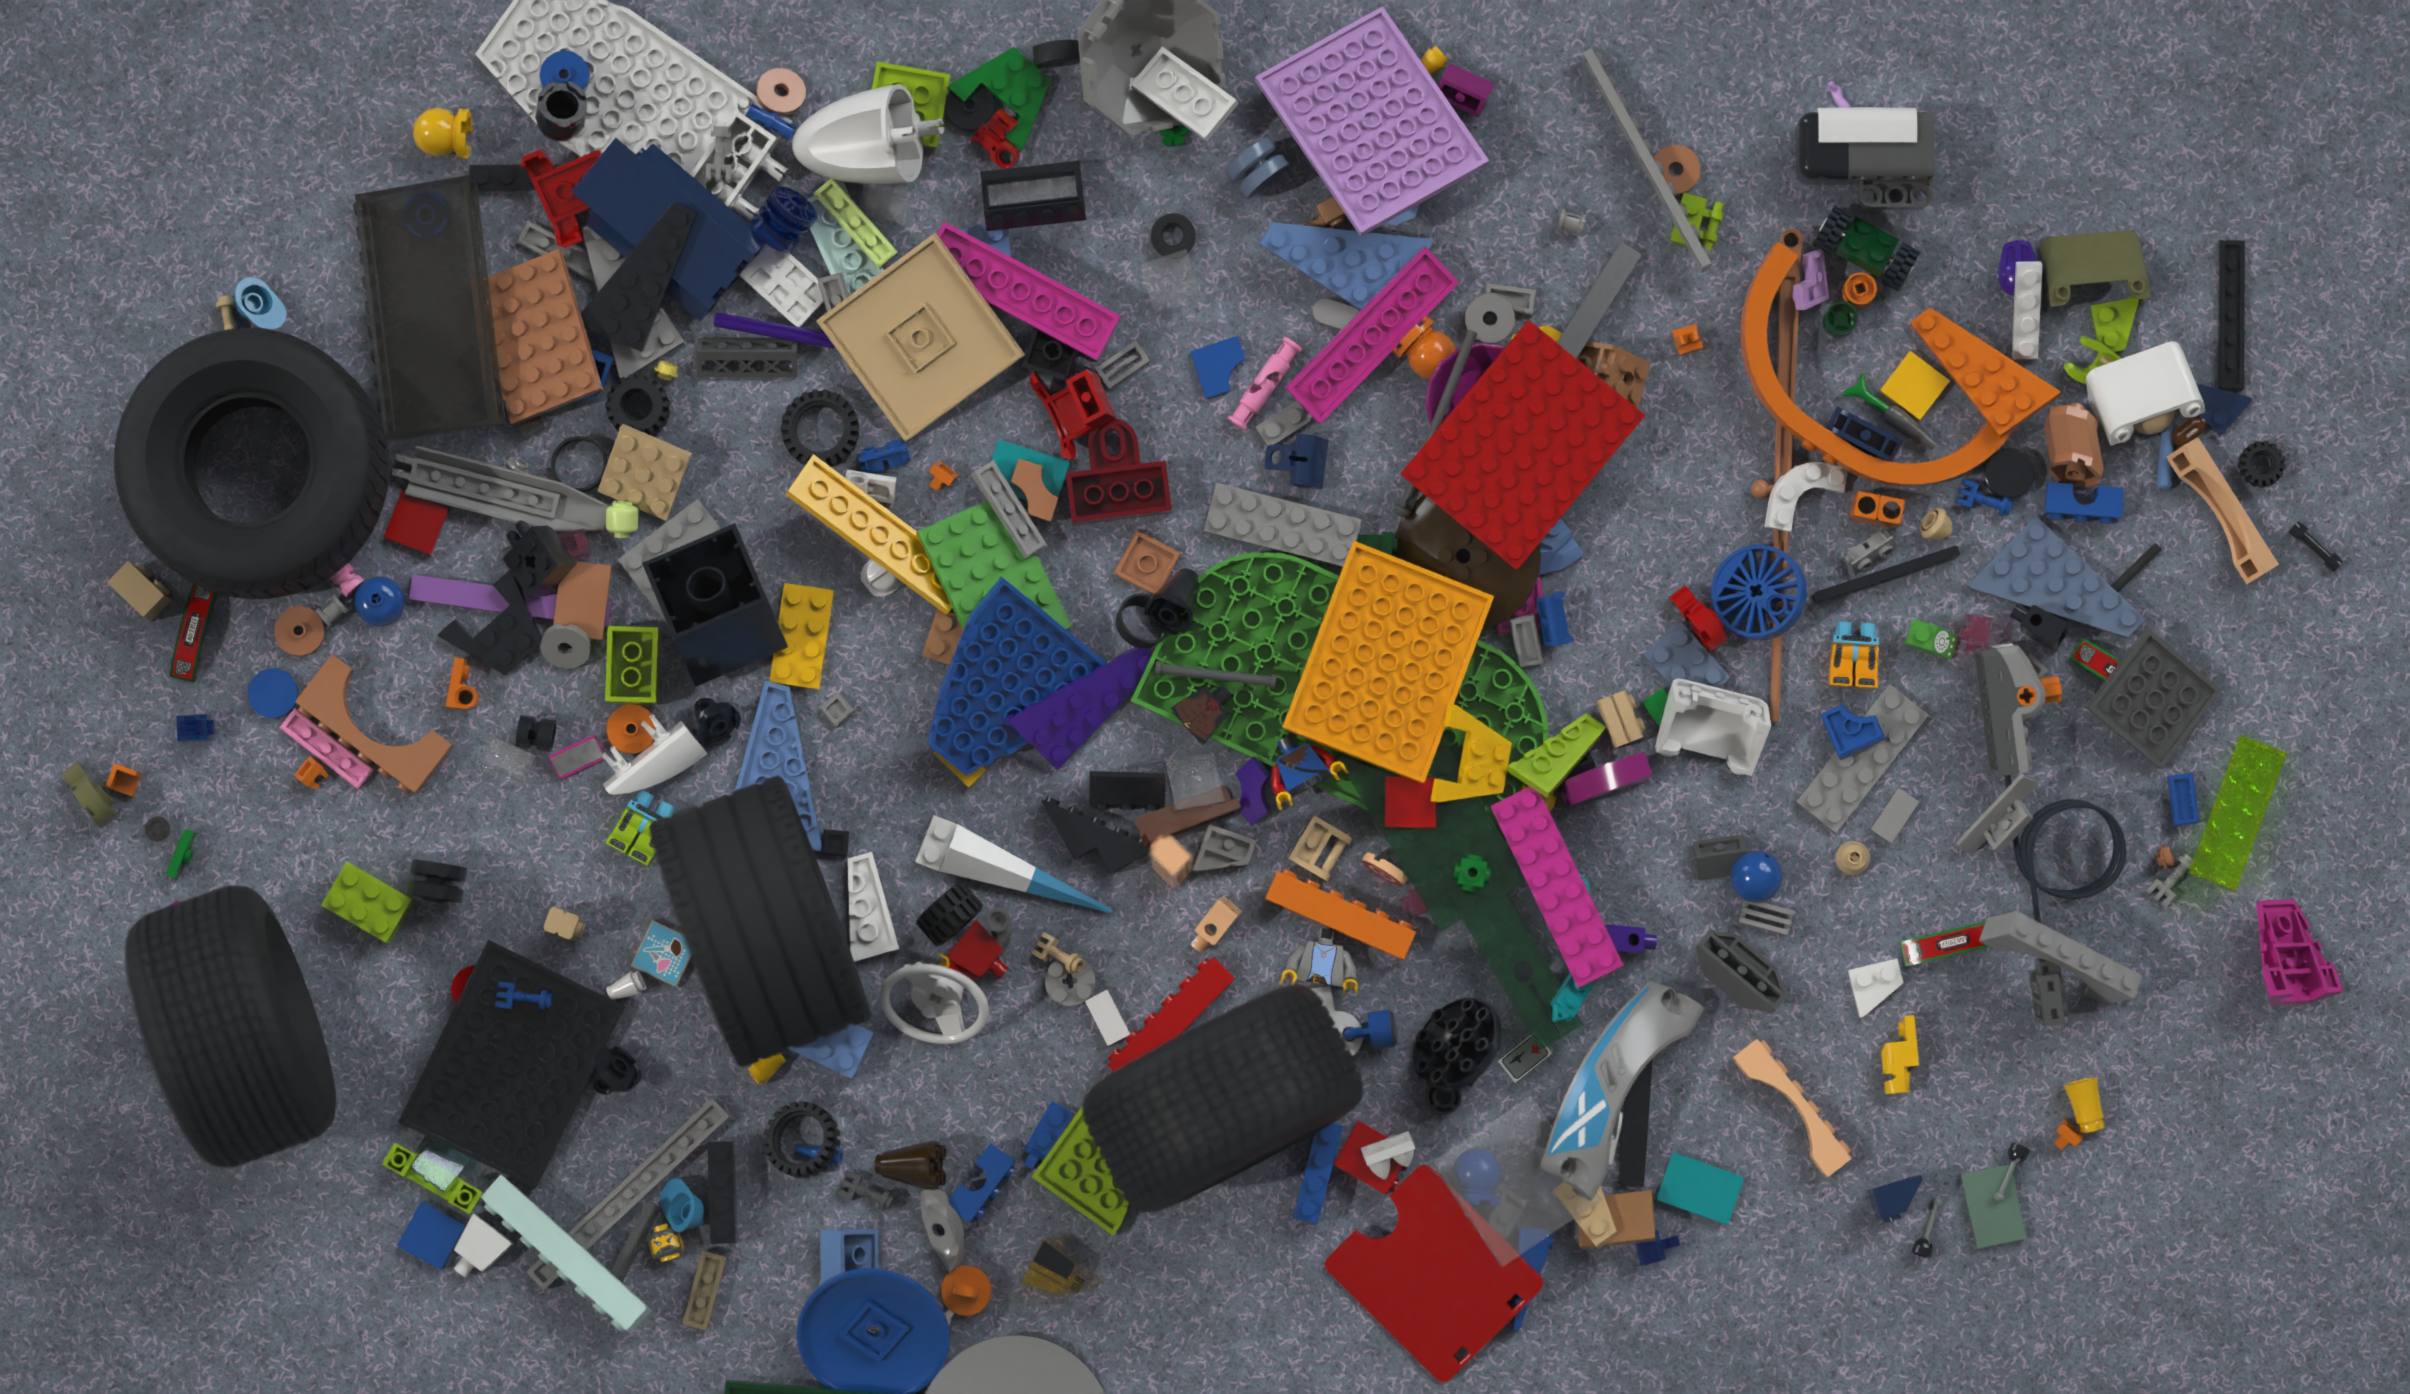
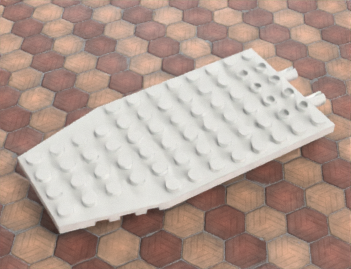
[476,0,793,222]

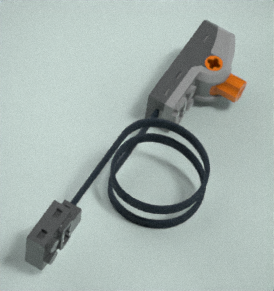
[1974,643,2126,1027]

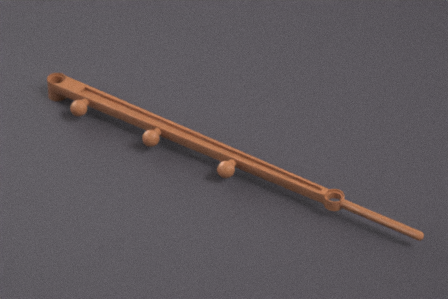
[1750,228,1803,724]

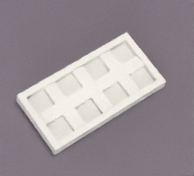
[740,225,824,328]

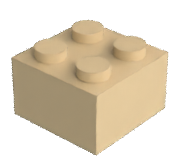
[107,561,172,622]

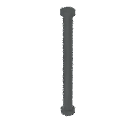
[1155,661,1277,689]

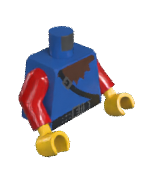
[1271,735,1348,810]

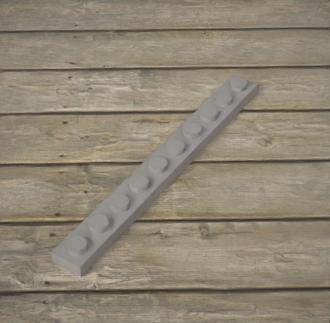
[1582,48,1713,273]
[527,1098,730,1290]

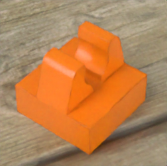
[1672,324,1703,356]
[929,460,959,491]
[294,755,328,789]
[2054,1118,2083,1151]

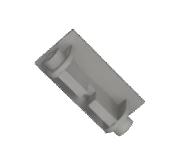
[1844,530,1896,575]

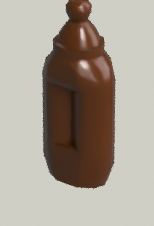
[2171,417,2207,447]

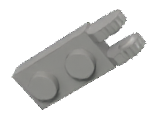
[1255,401,1313,446]

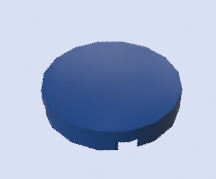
[248,668,299,719]

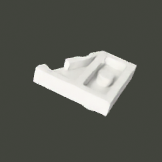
[1848,959,1903,1018]

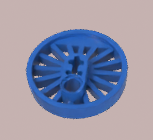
[1711,545,1807,641]

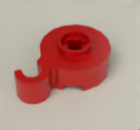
[1668,585,1728,653]

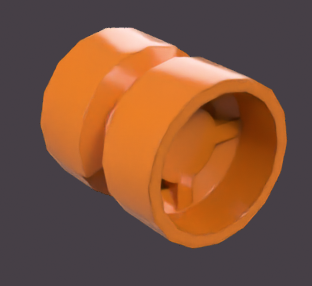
[1841,272,1877,309]

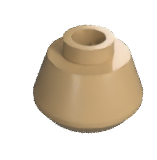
[1920,508,1953,541]
[1836,841,1870,875]

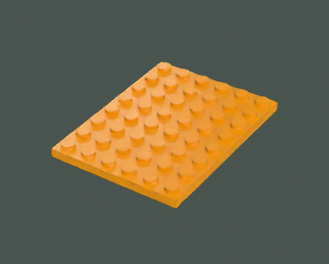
[1282,541,1494,784]

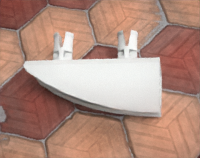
[601,714,707,795]

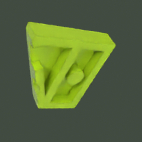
[2090,298,2139,353]

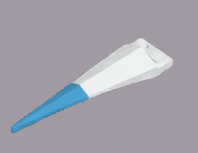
[915,815,1113,913]

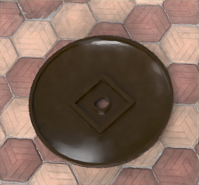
[1392,495,1541,630]

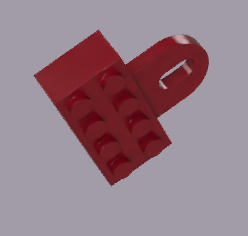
[1066,419,1172,526]

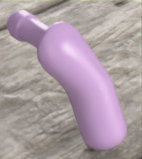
[1828,81,1851,107]

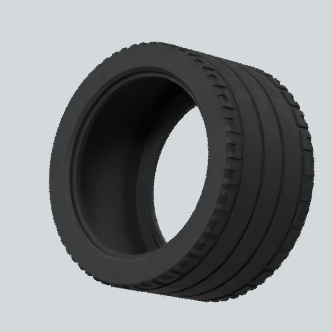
[649,775,871,1067]

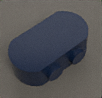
[1825,406,1903,462]

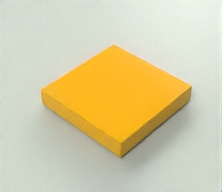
[1880,351,1950,421]

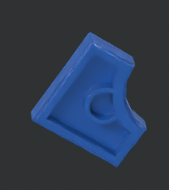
[1190,336,1246,400]
[1820,704,1886,760]

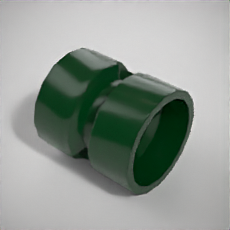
[1822,301,1858,338]

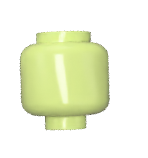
[606,501,638,538]

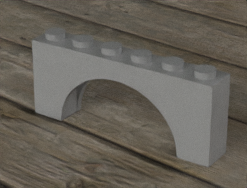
[1979,911,2142,1005]

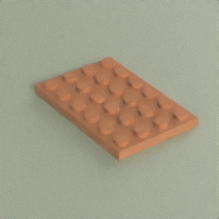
[470,249,603,425]

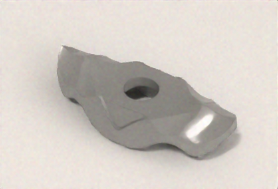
[920,1189,966,1272]

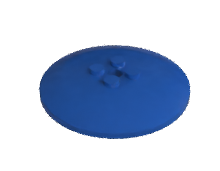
[797,1268,950,1394]

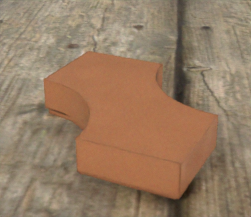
[1011,459,1059,522]

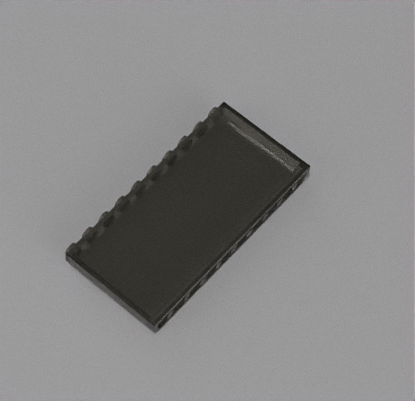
[353,175,505,442]

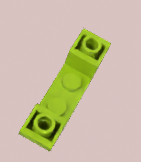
[382,1142,483,1214]

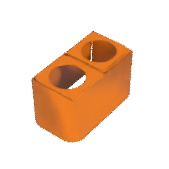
[1849,491,1905,529]

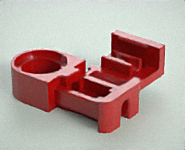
[971,108,1020,169]

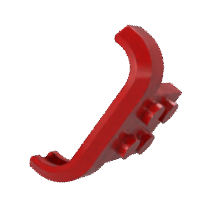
[520,148,602,248]

